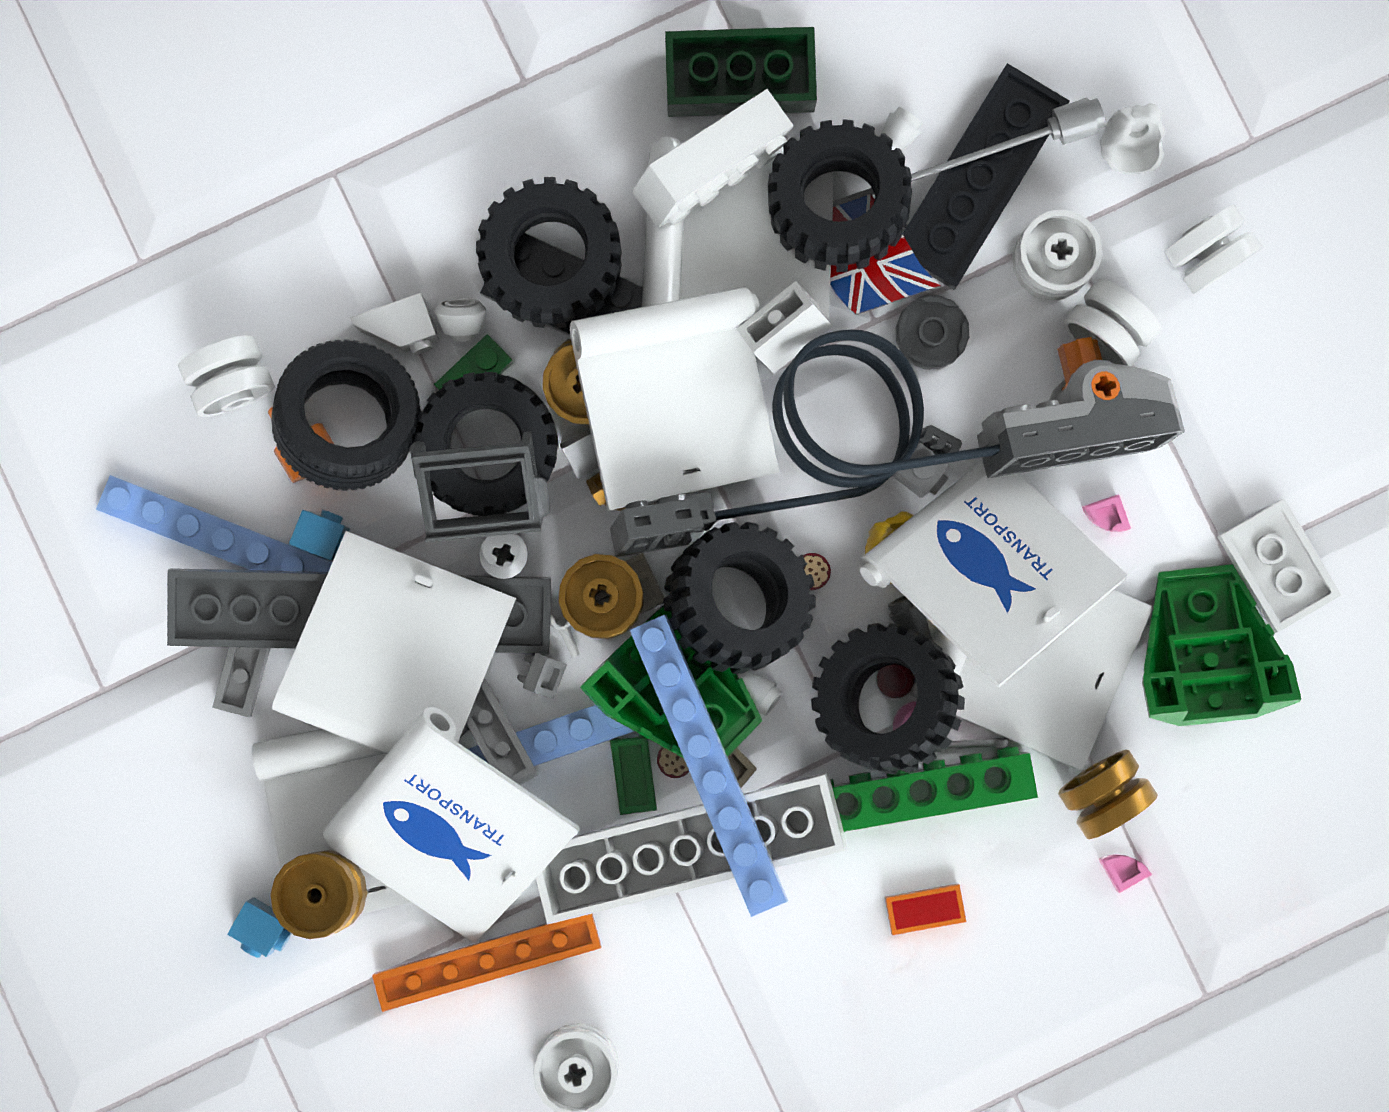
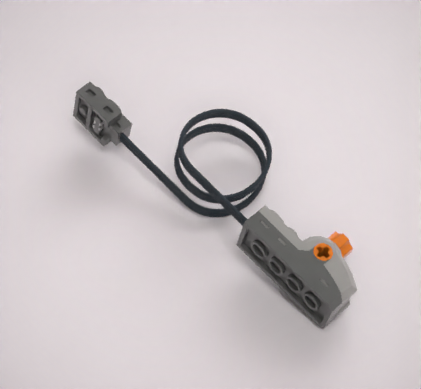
[610,329,1185,557]

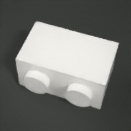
[737,281,833,373]

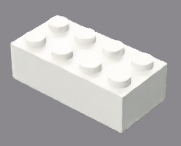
[632,89,794,228]

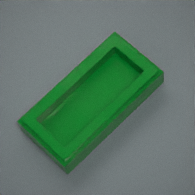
[610,736,657,815]

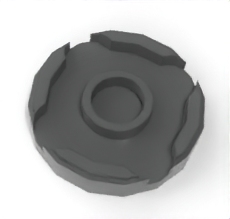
[895,295,970,369]

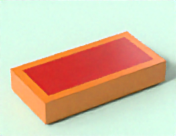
[884,883,967,935]

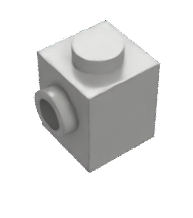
[892,443,950,498]

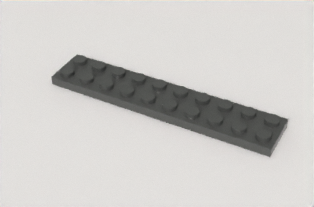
[167,568,551,654]

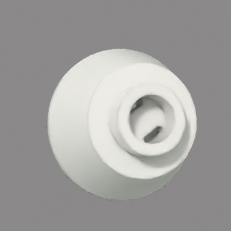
[435,298,486,341]

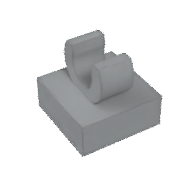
[517,653,567,699]

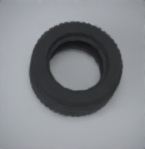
[271,339,421,491]

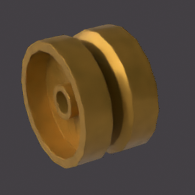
[543,338,589,424]
[559,554,644,639]
[1057,749,1158,840]
[270,850,367,940]

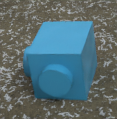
[289,509,350,561]
[227,897,292,958]

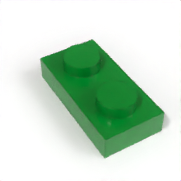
[434,334,514,390]

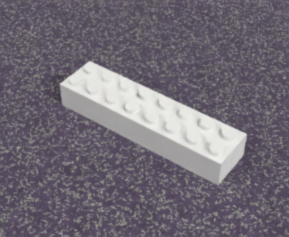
[536,772,848,925]

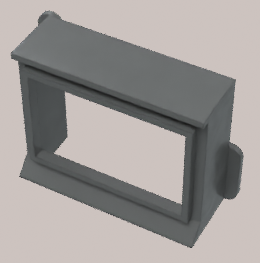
[410,431,550,542]

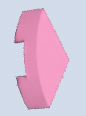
[1082,494,1131,532]
[1098,854,1152,893]

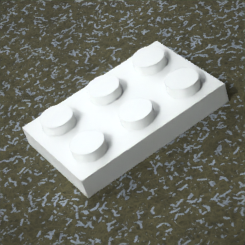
[1217,498,1342,633]

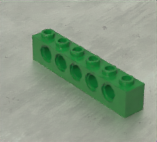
[830,746,1038,832]

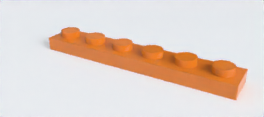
[372,913,602,1012]

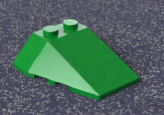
[1142,564,1302,726]
[580,605,763,758]

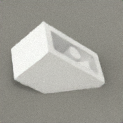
[350,293,440,355]

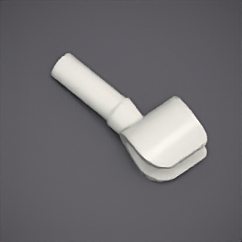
[550,605,580,658]

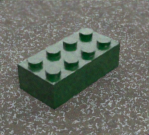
[665,27,817,117]

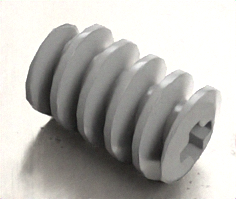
[479,534,528,579]

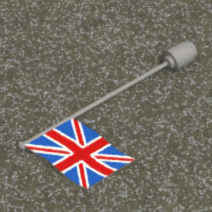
[830,97,1106,315]

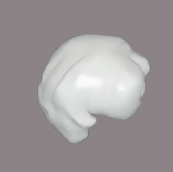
[1100,103,1165,175]

